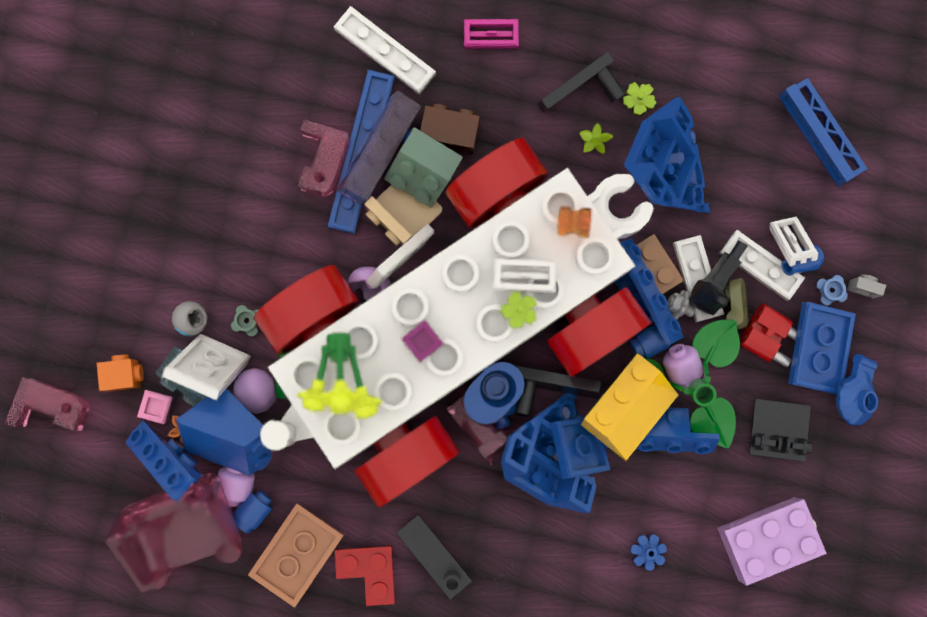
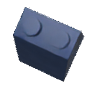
[176,389,272,476]

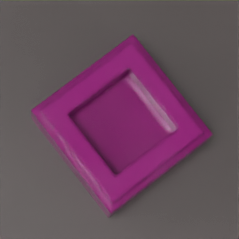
[401,320,444,363]

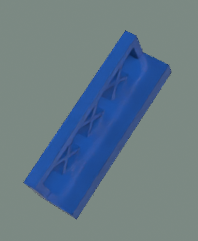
[778,78,868,187]

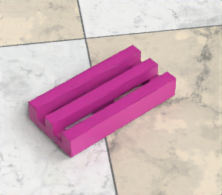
[464,19,519,49]

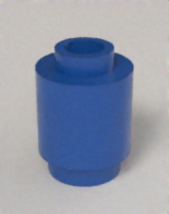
[629,324,671,359]
[231,490,273,534]

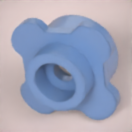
[816,275,848,306]

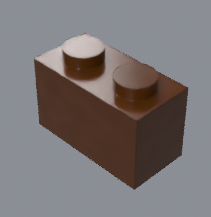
[420,104,480,154]

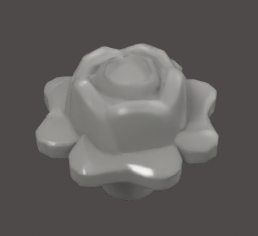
[668,290,696,320]

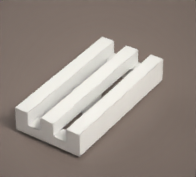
[770,216,818,266]
[493,259,556,293]

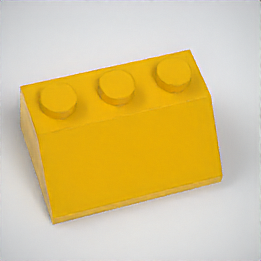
[581,353,678,461]

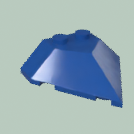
[624,97,710,213]
[501,393,596,513]

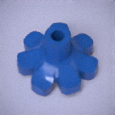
[630,534,667,571]

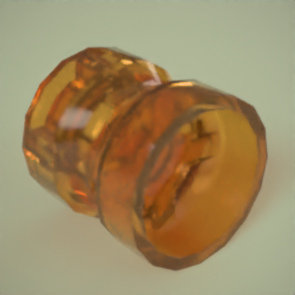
[557,205,592,239]

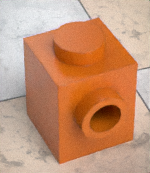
[97,354,144,392]

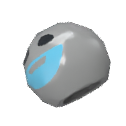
[171,301,208,336]

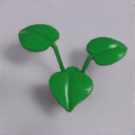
[644,319,740,448]

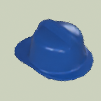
[463,362,525,424]

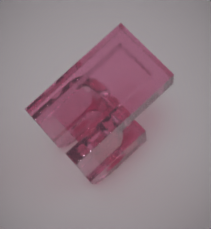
[298,119,350,196]
[5,377,89,431]
[447,395,508,466]

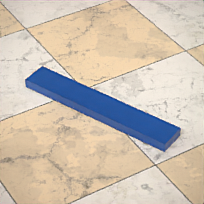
[328,70,395,235]

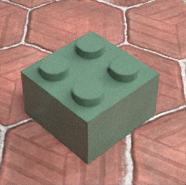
[384,127,463,208]

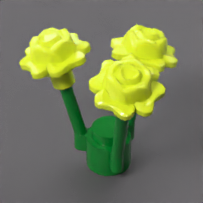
[296,332,383,419]

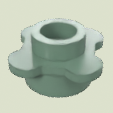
[231,305,258,336]

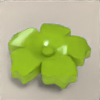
[623,82,657,116]
[500,291,537,329]

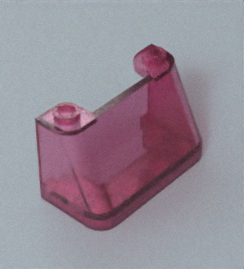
[104,473,243,593]

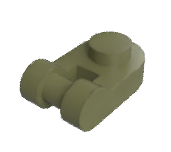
[725,278,749,330]

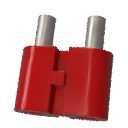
[739,303,797,367]

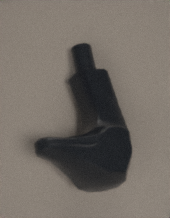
[690,240,748,315]

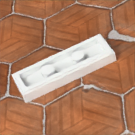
[366,224,435,289]
[720,230,805,301]
[673,235,724,322]

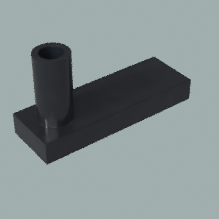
[537,52,625,112]
[514,366,602,418]
[397,514,472,600]

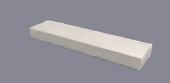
[334,6,436,95]

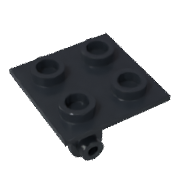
[749,399,812,462]

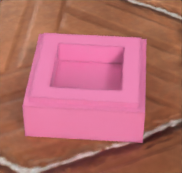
[137,390,174,424]

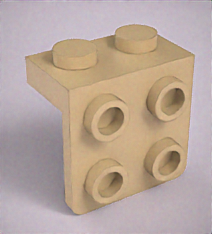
[364,185,442,246]

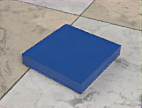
[550,417,610,480]

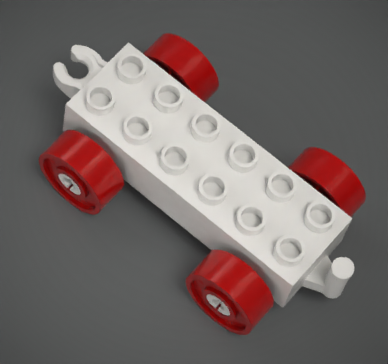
[253,138,653,508]

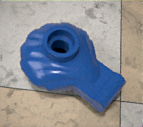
[835,354,878,426]

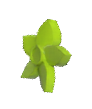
[580,123,613,154]

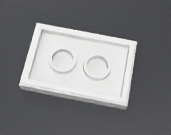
[162,334,250,400]

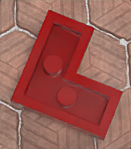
[335,545,395,606]

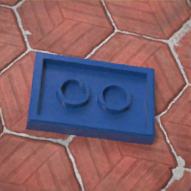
[788,302,856,395]

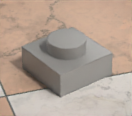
[847,275,886,299]

